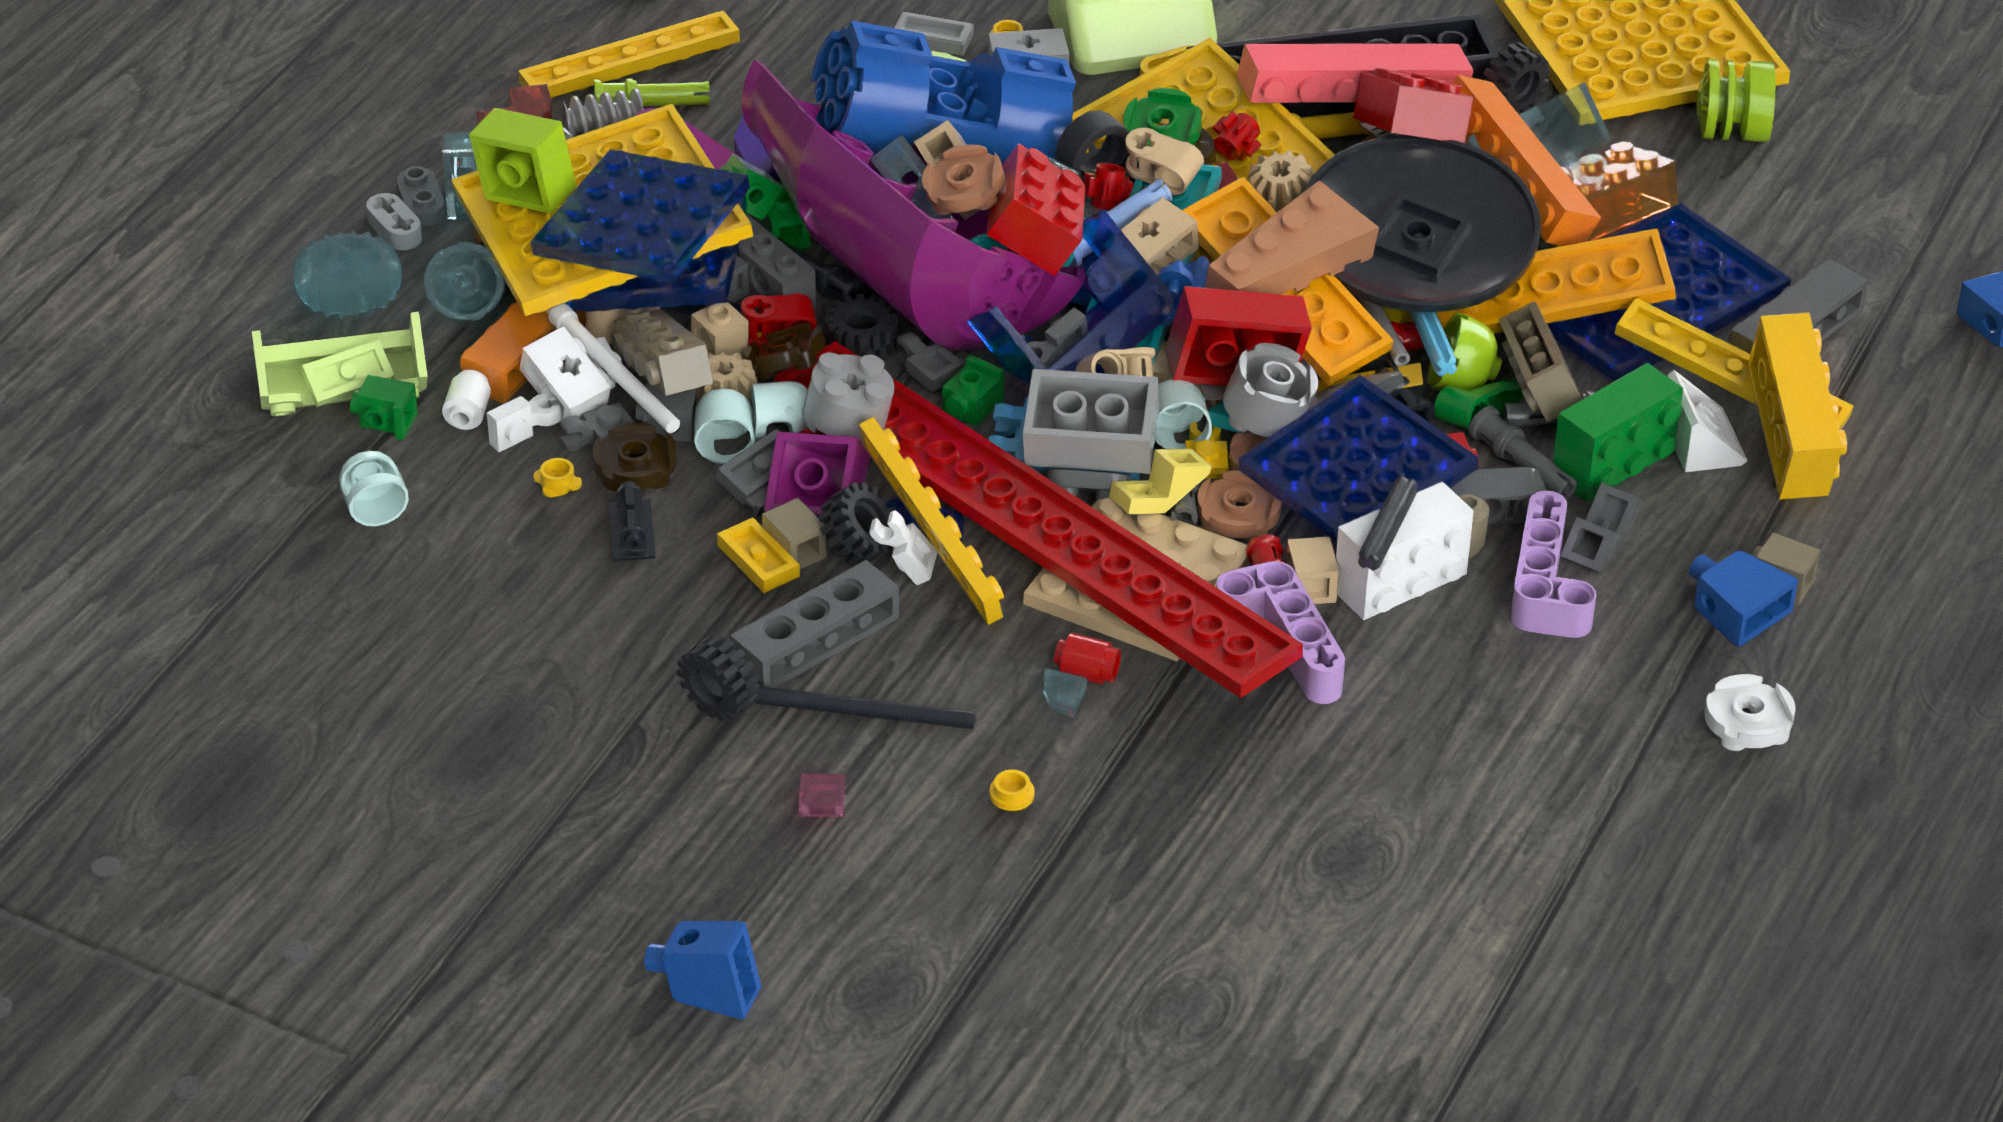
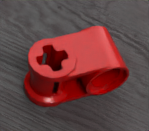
[740,293,817,348]

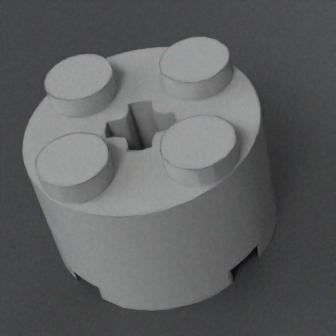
[1223,343,1318,441]
[803,352,894,445]

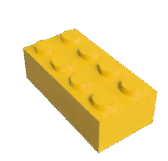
[1748,313,1847,499]

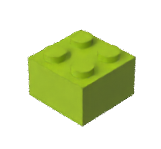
[469,108,577,214]

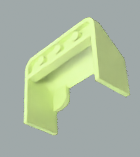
[1048,0,1217,75]
[252,312,428,416]

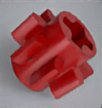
[1212,111,1262,161]
[1083,163,1134,210]

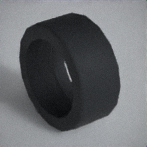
[1055,110,1130,182]

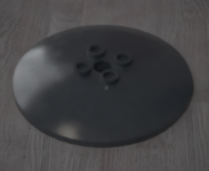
[1304,135,1541,312]

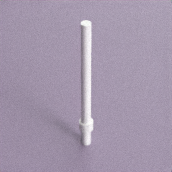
[546,303,680,433]

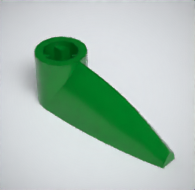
[1434,378,1524,430]

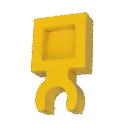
[1185,422,1228,479]

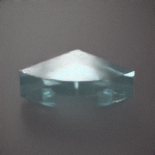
[1043,668,1087,718]

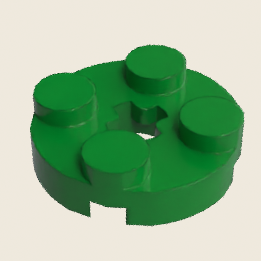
[1123,88,1202,146]

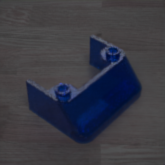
[967,209,1173,384]

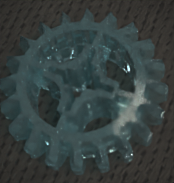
[293,230,402,319]

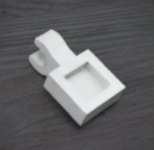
[487,393,561,452]
[869,511,937,585]

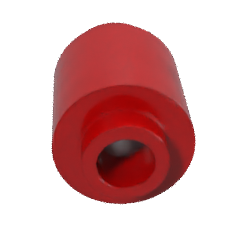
[1054,632,1122,685]

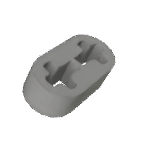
[366,193,422,250]

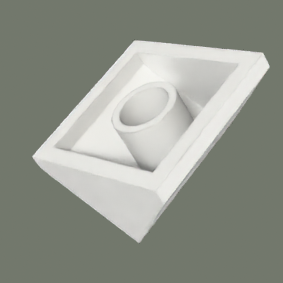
[1667,370,1748,472]

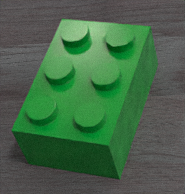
[1553,363,1683,502]

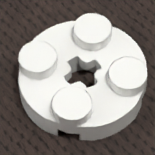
[1704,674,1795,751]

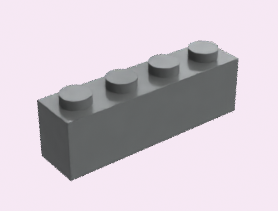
[1728,259,1868,354]

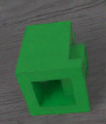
[942,355,1004,427]
[350,375,418,441]

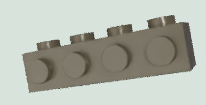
[1499,301,1583,422]
[611,308,713,396]

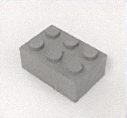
[1023,369,1159,474]

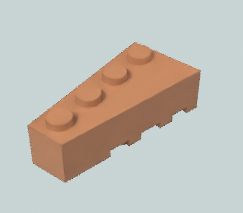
[1205,180,1379,294]

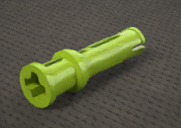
[594,78,710,106]

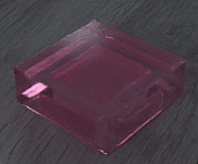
[799,773,846,817]

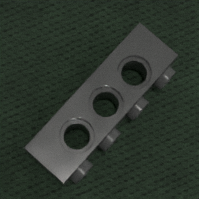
[724,211,816,308]
[730,560,899,688]

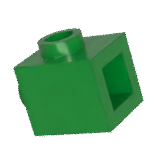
[718,154,784,221]
[760,190,810,249]

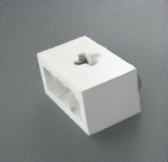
[520,326,611,421]

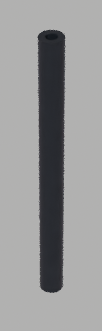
[756,686,976,729]

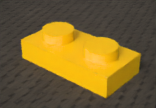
[717,518,800,593]

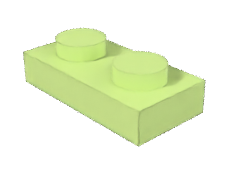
[301,339,395,407]

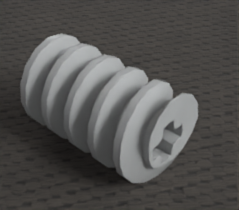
[562,88,643,137]

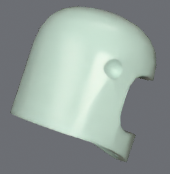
[1155,379,1212,449]
[752,381,808,444]
[694,388,755,464]
[339,450,409,526]

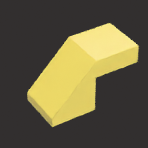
[1109,449,1211,514]

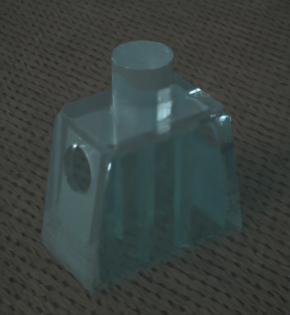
[443,132,478,219]
[871,135,952,219]

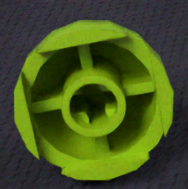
[1427,312,1502,392]

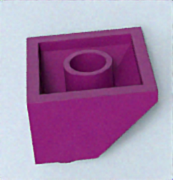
[764,432,869,517]

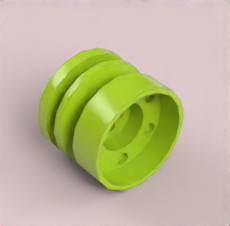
[1697,59,1776,142]

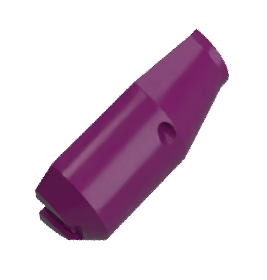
[742,60,1085,351]

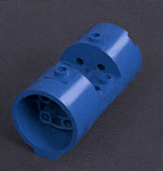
[810,20,1076,167]

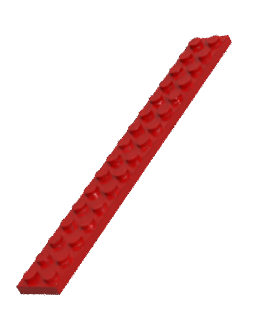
[774,341,1303,698]

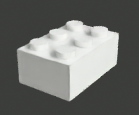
[1336,482,1474,620]

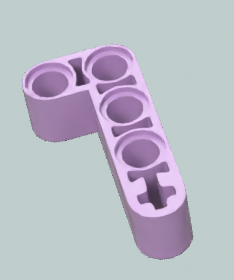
[1511,491,1596,638]
[1216,561,1345,704]

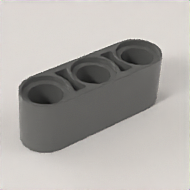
[1423,467,1546,525]

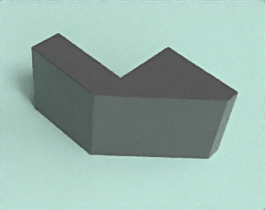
[1560,482,1643,572]

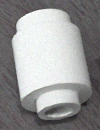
[442,370,491,430]

